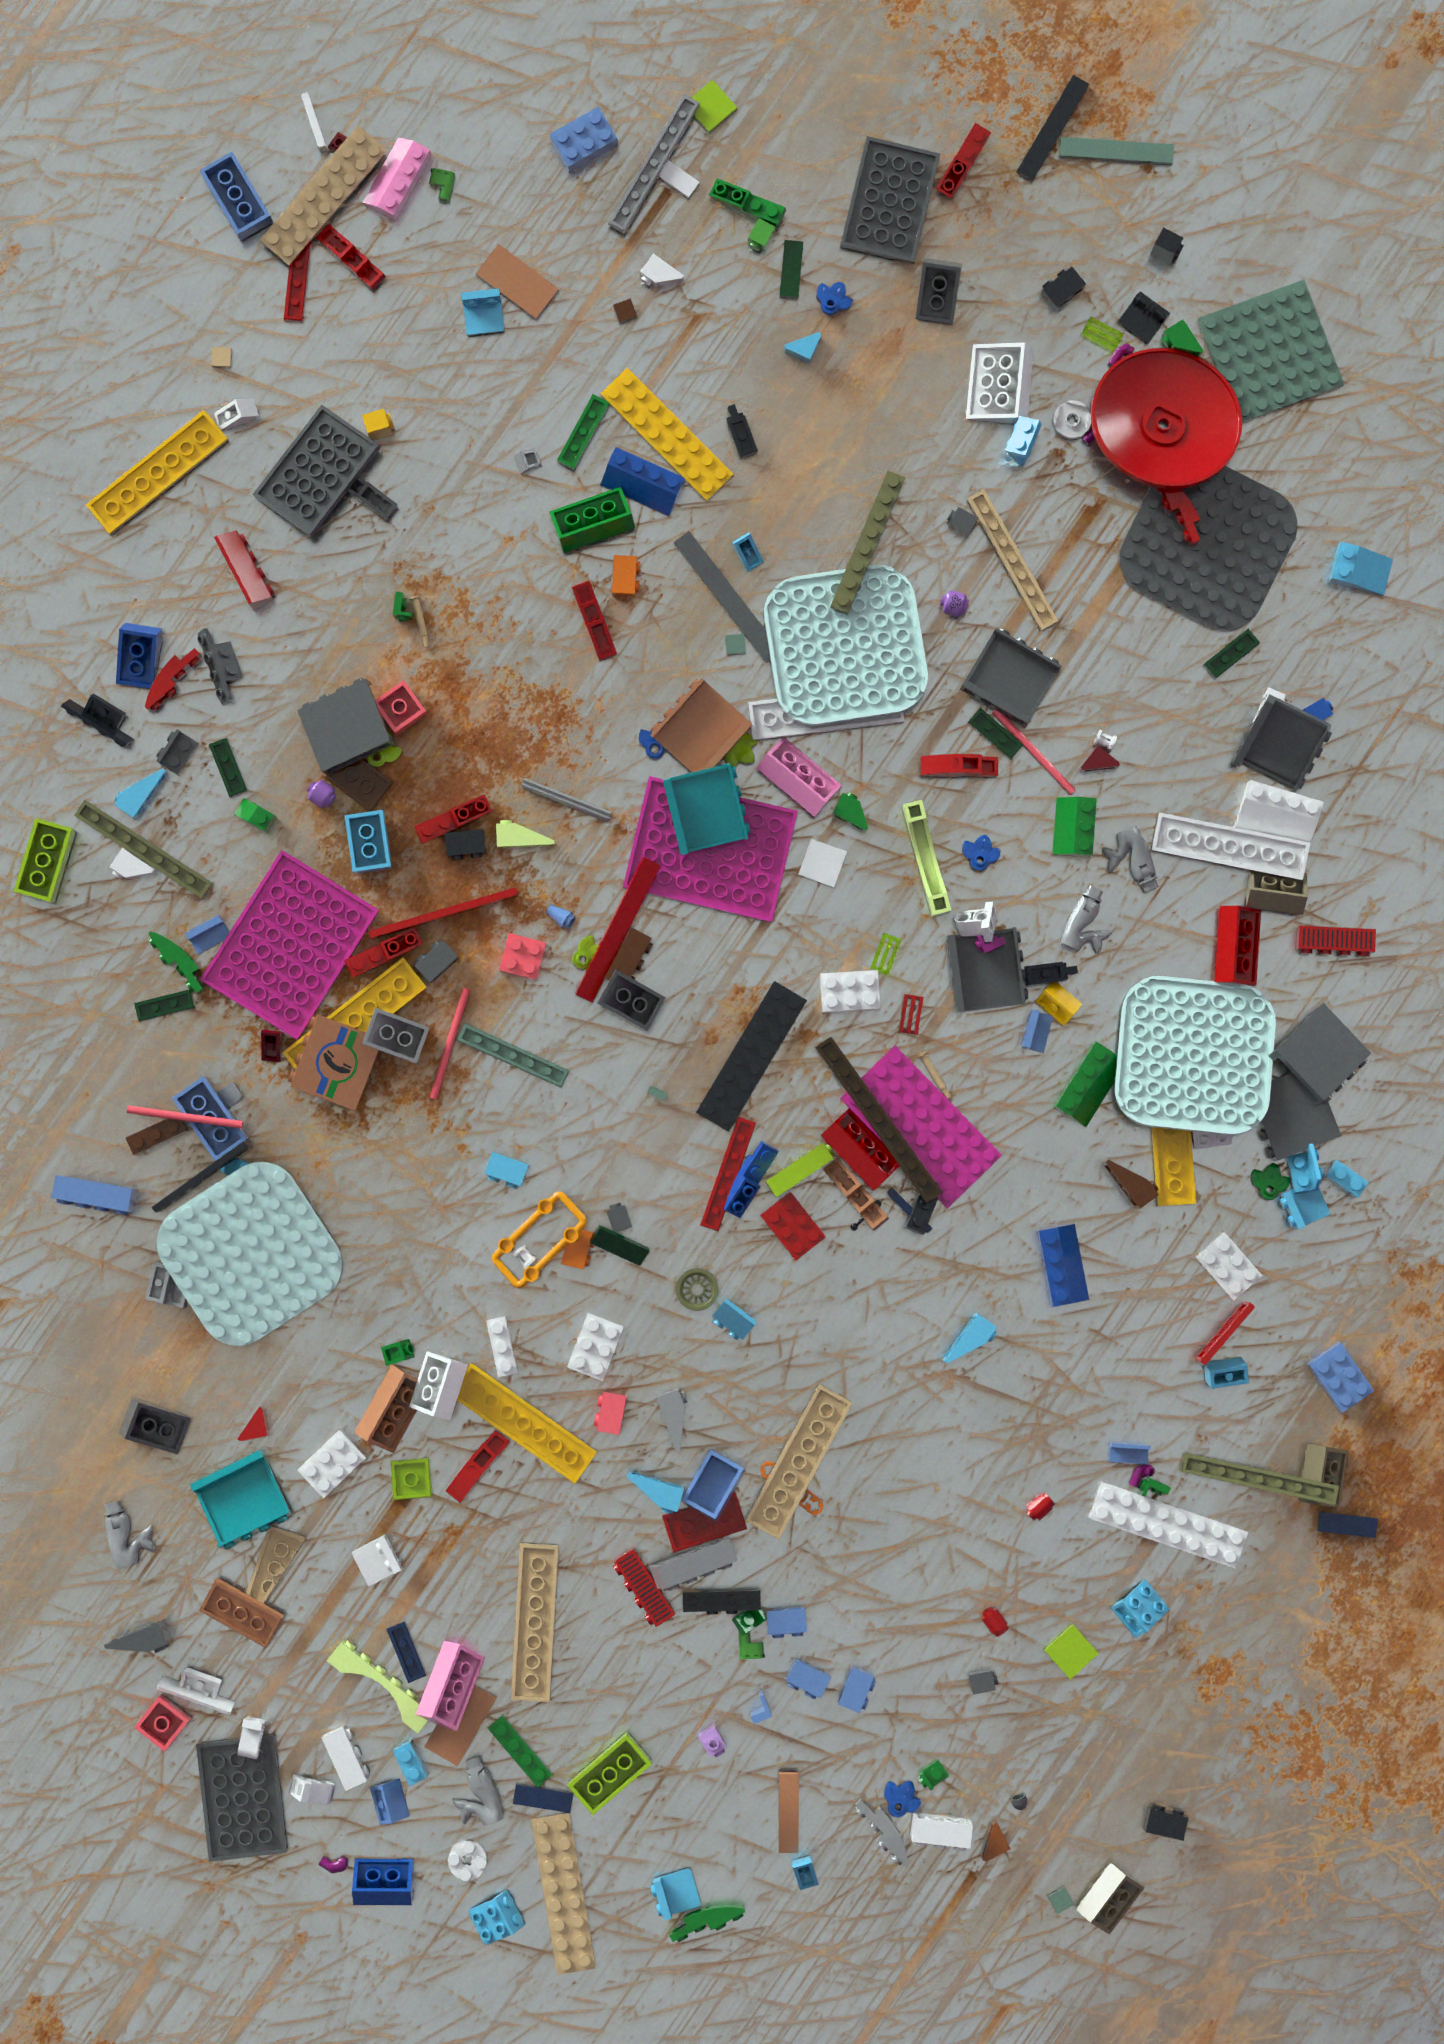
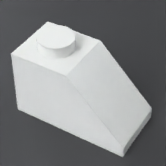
[640,253,684,287]
[214,398,259,431]
[110,848,157,879]

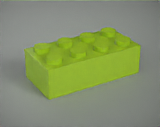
[13,818,76,904]
[567,1732,652,1816]

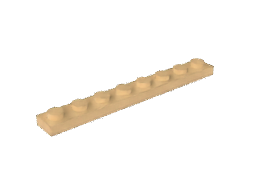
[967,489,1058,631]

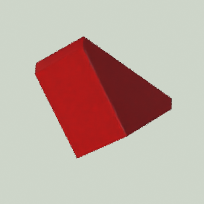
[238,1406,270,1441]

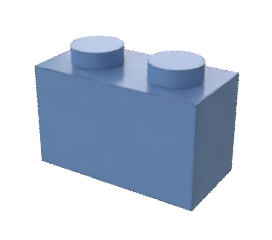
[766,1607,807,1638]
[786,1658,831,1699]
[838,1666,876,1713]

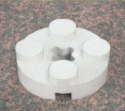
[1053,400,1091,439]
[448,1840,487,1881]

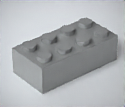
[650,1539,737,1591]

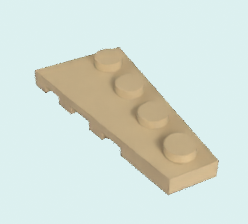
[246,1525,306,1604]

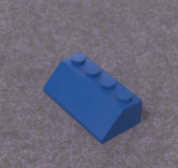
[600,447,685,517]
[1037,1224,1089,1307]

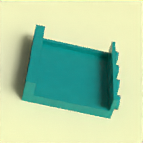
[662,763,751,855]
[190,1450,292,1550]

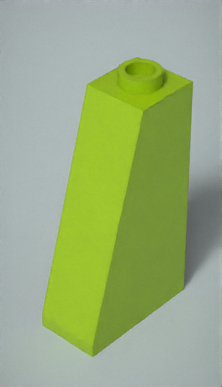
[766,1143,834,1198]

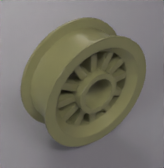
[676,1268,718,1311]

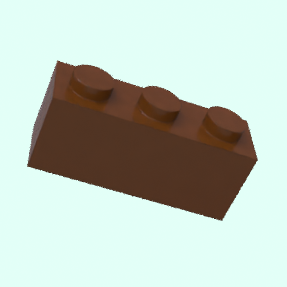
[605,927,653,981]
[126,1119,189,1156]

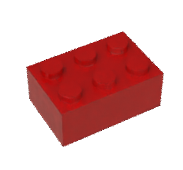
[760,1191,826,1261]

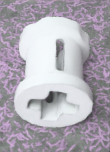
[1093,729,1117,752]
[512,1244,537,1269]

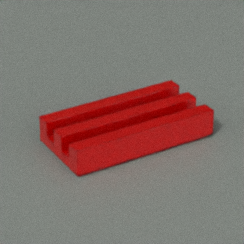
[898,994,924,1035]

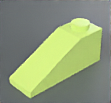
[496,820,555,849]

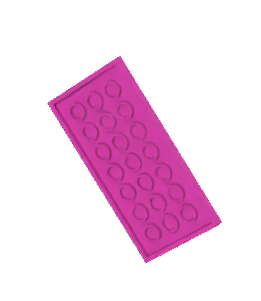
[840,1045,1002,1209]

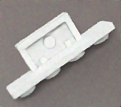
[157,1667,235,1715]

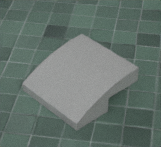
[145,1262,187,1308]

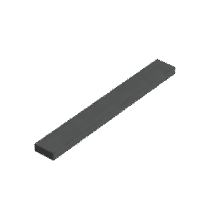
[674,531,771,663]

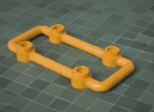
[492,1191,587,1288]

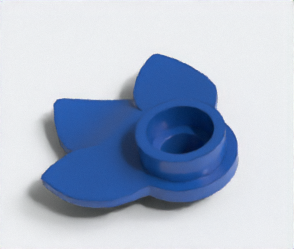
[817,282,853,315]
[639,722,668,759]
[963,835,1000,871]
[884,1781,921,1818]

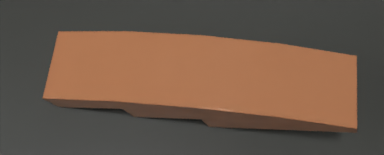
[823,1157,889,1231]
[779,1772,799,1853]

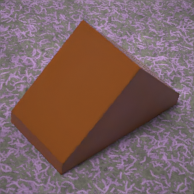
[981,1820,1011,1862]

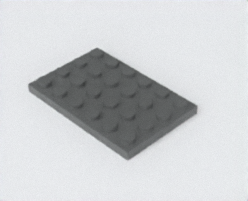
[840,136,940,264]
[253,404,381,537]
[196,1734,287,1862]

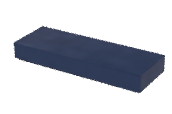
[886,1187,933,1233]
[1317,1512,1378,1538]
[387,1621,426,1683]
[513,1784,574,1813]

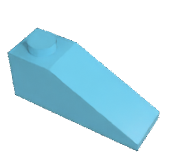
[114,768,168,820]

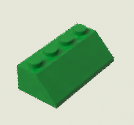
[549,487,635,553]
[1054,1041,1117,1127]

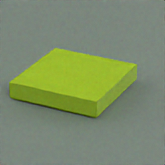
[691,79,737,133]
[390,1458,432,1500]
[1044,1624,1099,1680]

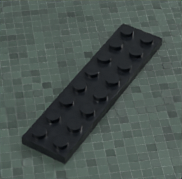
[696,981,807,1132]

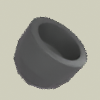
[1011,1794,1027,1810]

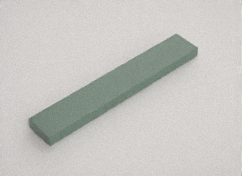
[1059,137,1174,165]
[457,1023,570,1088]

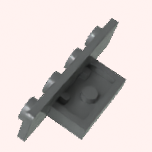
[197,628,242,704]

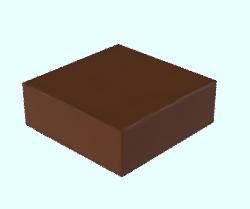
[613,298,637,324]

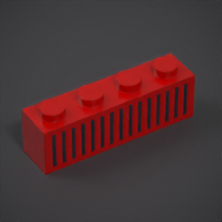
[1295,926,1376,957]
[613,1548,676,1627]

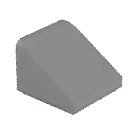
[514,448,542,474]
[218,1081,244,1108]

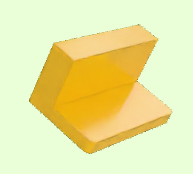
[1035,982,1082,1026]

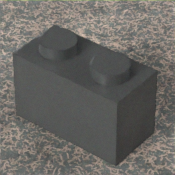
[414,940,459,984]

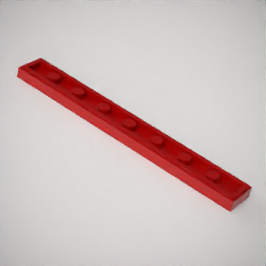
[575,857,661,1003]
[368,888,518,940]

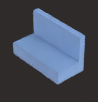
[185,915,229,955]
[1021,1009,1053,1053]
[1108,1442,1151,1464]
[750,1690,772,1724]
[370,1779,409,1825]

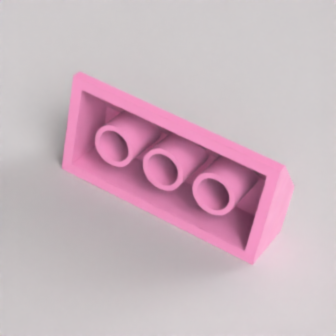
[362,138,432,222]
[757,737,842,817]
[416,1641,485,1731]

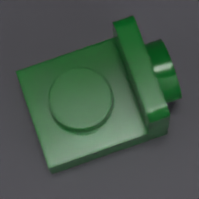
[393,592,413,622]
[381,1339,414,1366]
[1139,1477,1171,1497]
[732,1608,767,1636]
[919,1759,949,1791]

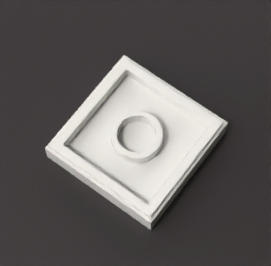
[798,839,847,888]

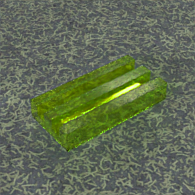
[1081,316,1124,351]
[870,933,901,975]

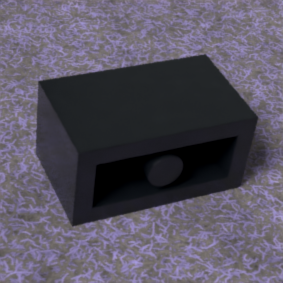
[1150,227,1184,264]
[1041,266,1086,311]
[445,829,486,861]
[1143,1804,1189,1841]

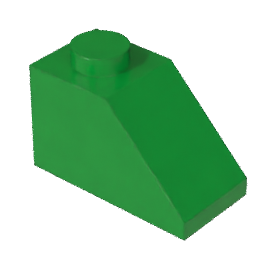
[1162,319,1204,357]
[832,792,868,833]
[234,798,277,834]

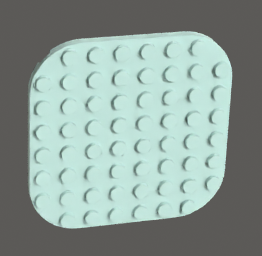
[764,565,928,726]
[1115,976,1276,1135]
[157,1162,342,1346]

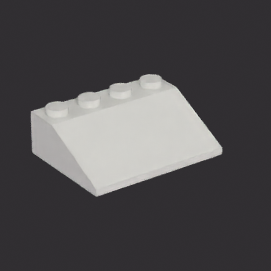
[966,343,1034,424]
[1234,780,1324,843]

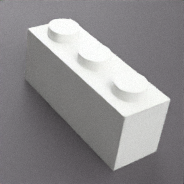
[486,1316,518,1377]
[321,1725,370,1791]

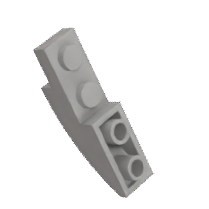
[855,1797,909,1867]

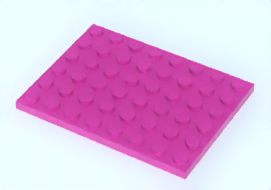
[623,776,798,923]
[200,850,379,1040]

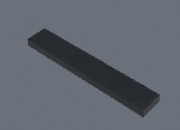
[1016,75,1089,182]
[152,1140,252,1213]

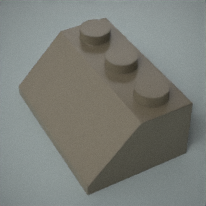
[1246,870,1308,915]
[1298,1444,1349,1508]
[1076,1863,1144,1935]

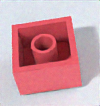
[376,680,428,736]
[499,933,547,981]
[594,1391,627,1435]
[134,1694,192,1752]

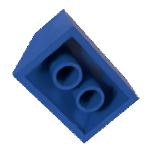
[352,1859,413,1905]

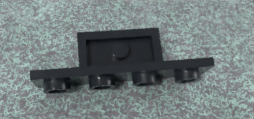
[61,693,134,747]
[683,1590,761,1615]

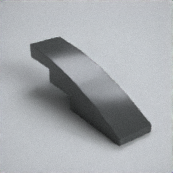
[347,476,398,520]

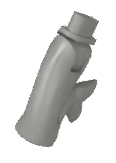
[1103,826,1159,892]
[1060,886,1112,954]
[104,1501,155,1569]
[453,1756,504,1826]

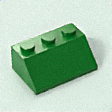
[1052,797,1097,858]

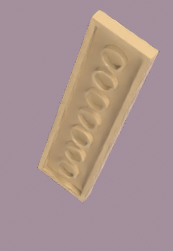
[260,125,387,266]
[745,1384,853,1540]
[511,1543,559,1702]
[531,1812,596,1975]

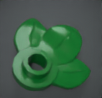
[1252,1163,1290,1200]

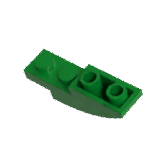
[709,178,786,227]
[148,931,205,994]
[669,1904,745,1942]

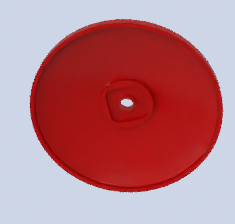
[1091,348,1242,489]

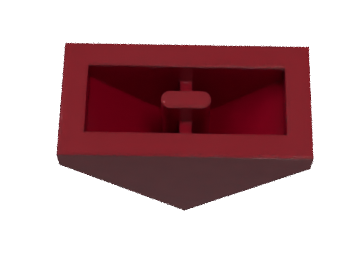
[1079,746,1120,773]
[261,1029,284,1062]

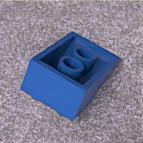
[116,623,163,689]

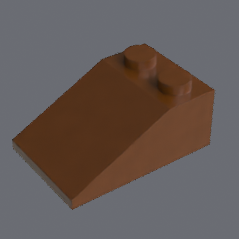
[1102,1160,1159,1209]

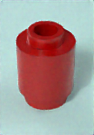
[1026,1493,1055,1521]
[981,1607,1009,1637]

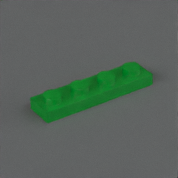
[557,394,610,470]
[487,1715,553,1788]

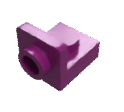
[975,935,1006,954]

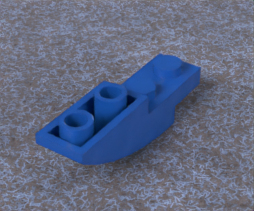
[724,1141,779,1218]

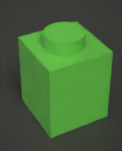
[748,218,775,252]

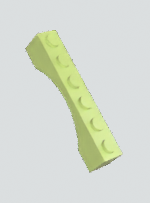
[902,800,952,917]
[327,1641,427,1733]

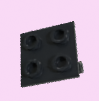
[1117,291,1170,343]

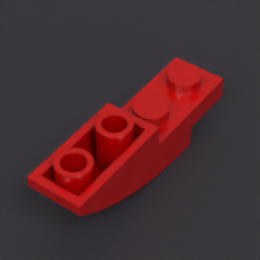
[936,123,991,199]
[1156,488,1200,546]
[145,648,202,712]
[920,754,998,777]
[414,794,493,844]
[344,927,423,978]
[446,1430,510,1503]

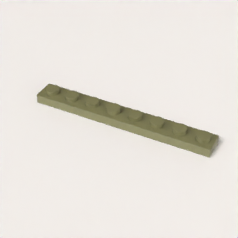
[830,471,905,615]
[74,800,213,899]
[1182,1453,1339,1505]

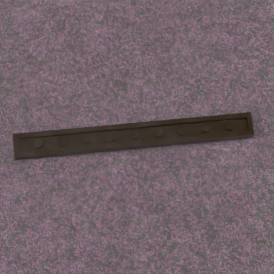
[815,1037,943,1204]

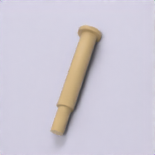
[409,595,430,647]
[918,1051,951,1099]

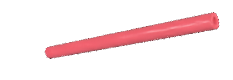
[992,710,1076,795]
[429,988,470,1100]
[127,1105,243,1129]

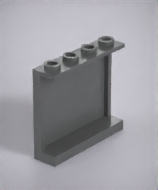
[960,628,1062,728]
[297,678,395,775]
[1233,694,1332,793]
[946,927,1028,1013]
[1268,1003,1371,1106]
[1259,1072,1342,1161]

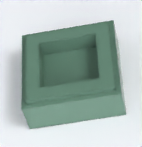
[725,634,746,655]
[647,1086,668,1101]
[1047,1887,1074,1914]

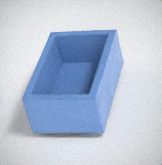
[549,106,618,173]
[1306,1342,1374,1413]
[682,1450,745,1522]

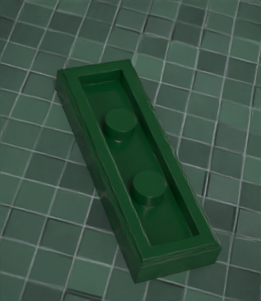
[779,240,804,299]
[1203,628,1260,679]
[967,707,1023,760]
[209,738,248,798]
[134,989,195,1022]
[590,1225,650,1266]

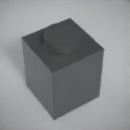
[947,507,978,538]
[606,1203,632,1232]
[968,1669,998,1695]

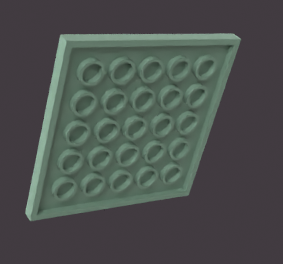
[1197,280,1345,423]

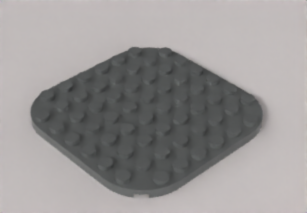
[1119,466,1297,631]

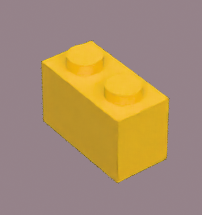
[362,408,394,440]

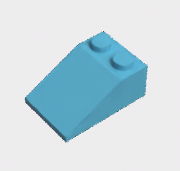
[1328,542,1393,596]
[712,1298,757,1340]
[942,1313,997,1363]
[627,1471,684,1514]

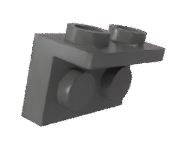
[156,729,199,775]

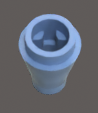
[546,904,576,929]

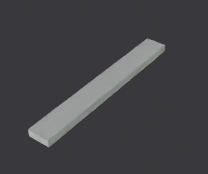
[608,94,700,234]

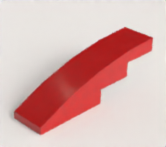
[316,224,386,290]
[571,580,617,660]

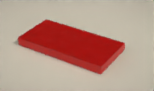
[1195,1302,1255,1366]
[662,1492,747,1553]

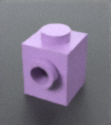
[698,1725,727,1758]

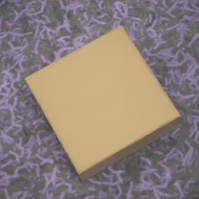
[211,347,232,368]

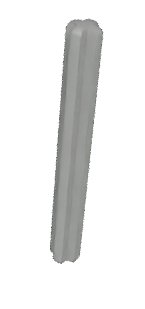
[521,778,611,821]

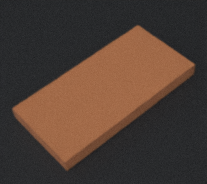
[476,244,559,320]
[199,1578,284,1648]
[424,1685,497,1766]

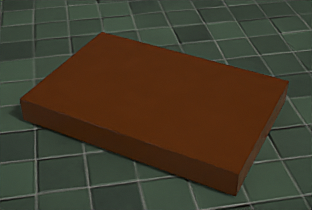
[325,759,393,812]

